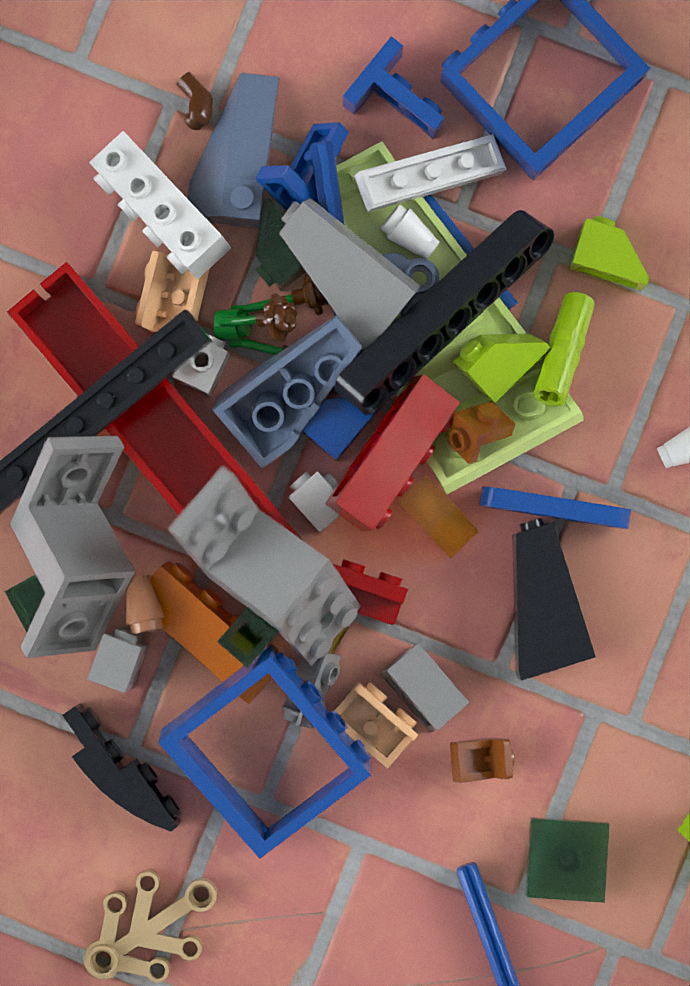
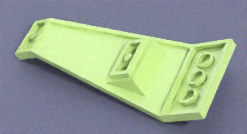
[336,141,584,495]

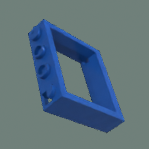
[440,0,650,181]
[158,644,372,859]

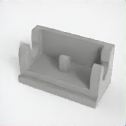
[380,643,469,732]

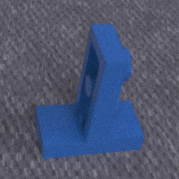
[343,36,444,138]
[255,122,349,211]

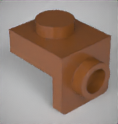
[447,401,515,464]
[450,738,514,783]

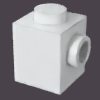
[173,334,230,397]
[289,471,340,533]

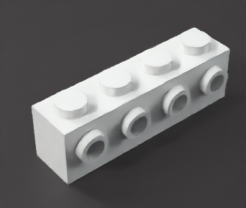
[89,131,231,280]

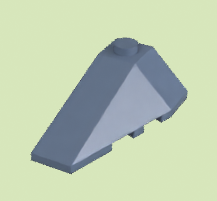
[188,73,279,229]
[213,315,362,469]

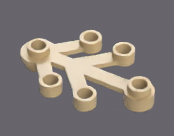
[84,869,217,983]

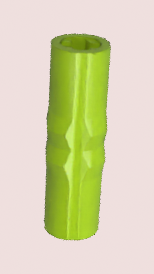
[534,292,595,406]

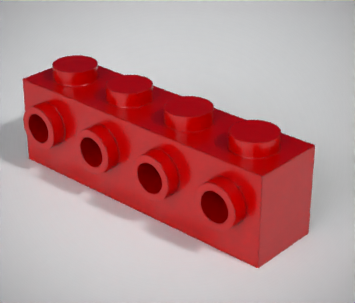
[325,374,460,531]

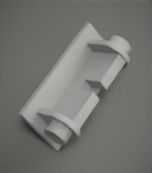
[282,652,341,729]

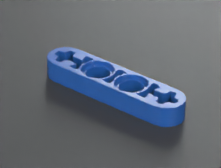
[479,486,631,529]

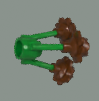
[214,273,329,355]

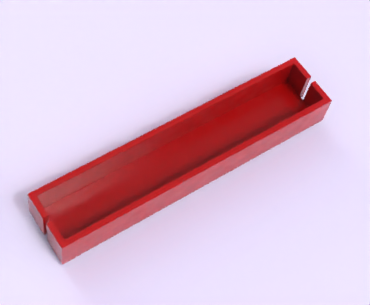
[7,261,305,542]

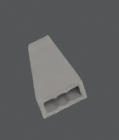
[279,198,421,351]

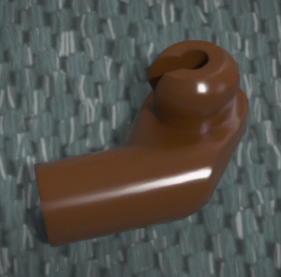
[176,72,213,130]

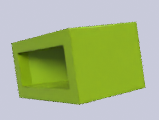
[568,216,649,291]
[452,334,551,403]

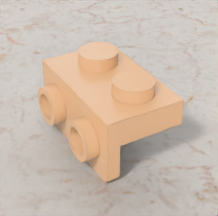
[135,251,210,334]
[334,682,419,769]

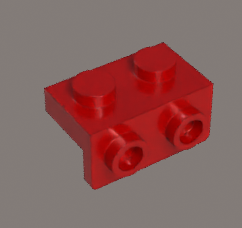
[333,559,408,625]

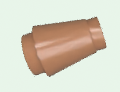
[126,575,165,635]

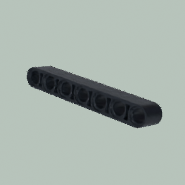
[335,210,554,415]

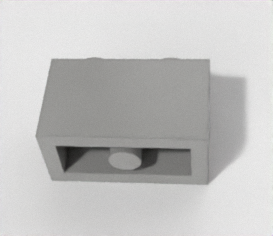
[87,627,150,693]

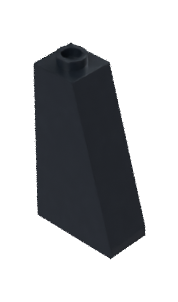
[512,518,596,681]

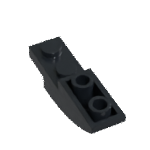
[62,703,181,831]

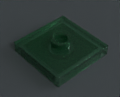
[525,817,610,903]

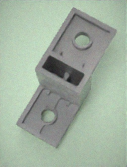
[10,436,135,658]
[168,467,361,666]

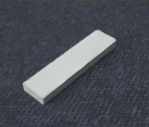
[354,134,507,212]

